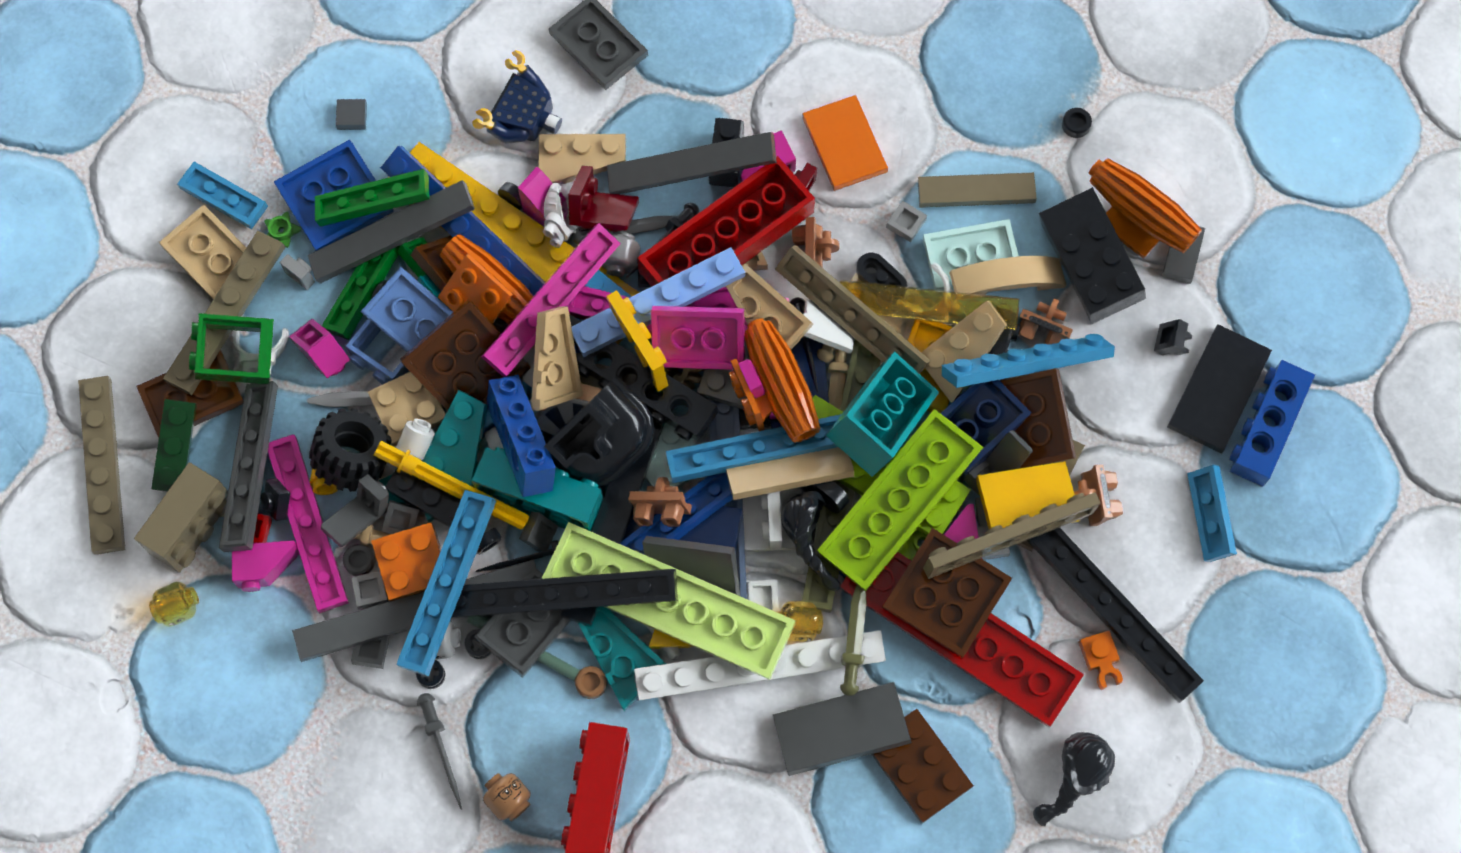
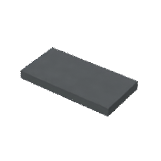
[773,682,911,776]

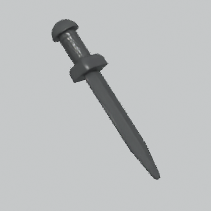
[572,216,677,245]
[417,693,462,810]

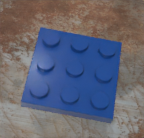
[274,139,394,251]

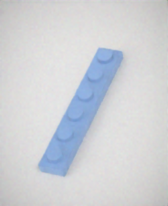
[571,247,745,357]

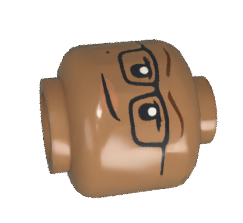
[483,773,531,822]

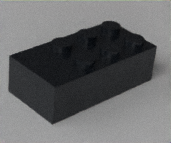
[1039,187,1146,324]

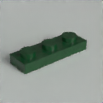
[151,399,197,492]

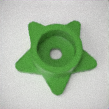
[264,212,301,248]

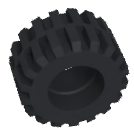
[309,408,392,492]

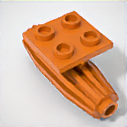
[1089,158,1202,259]
[438,234,533,324]
[729,318,821,443]

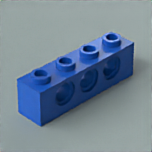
[1229,360,1315,487]
[487,375,556,497]

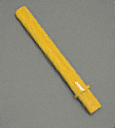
[373,441,529,529]

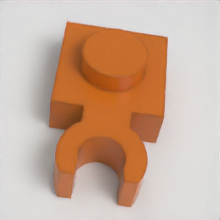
[1078,631,1123,690]

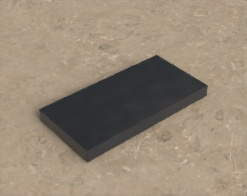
[1167,324,1272,454]

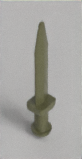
[840,585,867,696]

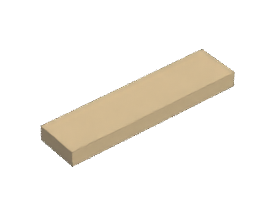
[726,447,854,500]

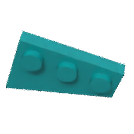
[422,390,488,486]
[578,607,666,712]

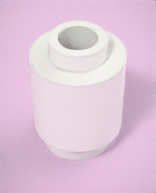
[396,419,435,461]

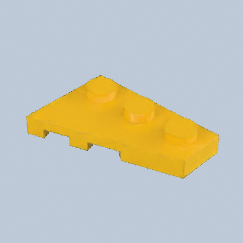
[606,290,668,392]

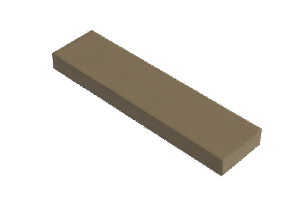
[918,172,1037,208]

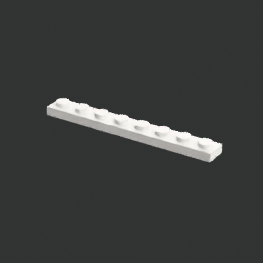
[634,630,886,701]

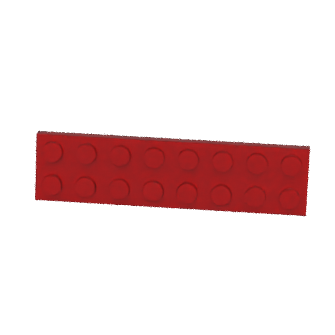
[840,552,1084,728]

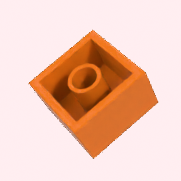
[371,522,441,601]

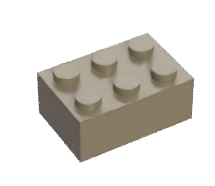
[134,462,228,573]

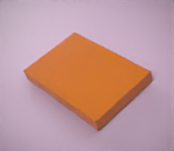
[802,95,888,191]

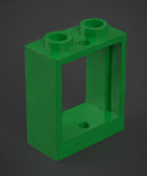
[189,313,274,384]

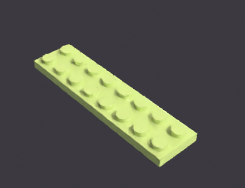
[542,522,796,680]

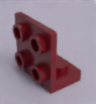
[568,166,639,232]

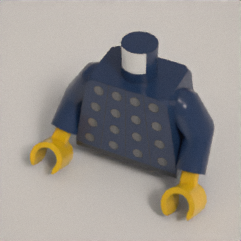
[472,50,562,143]

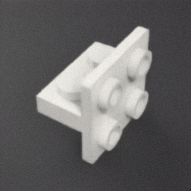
[743,489,803,552]

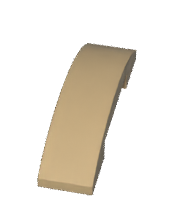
[949,256,1067,300]

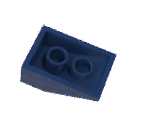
[941,380,1032,482]

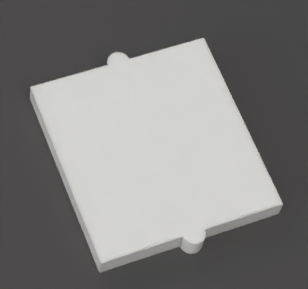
[803,299,854,354]

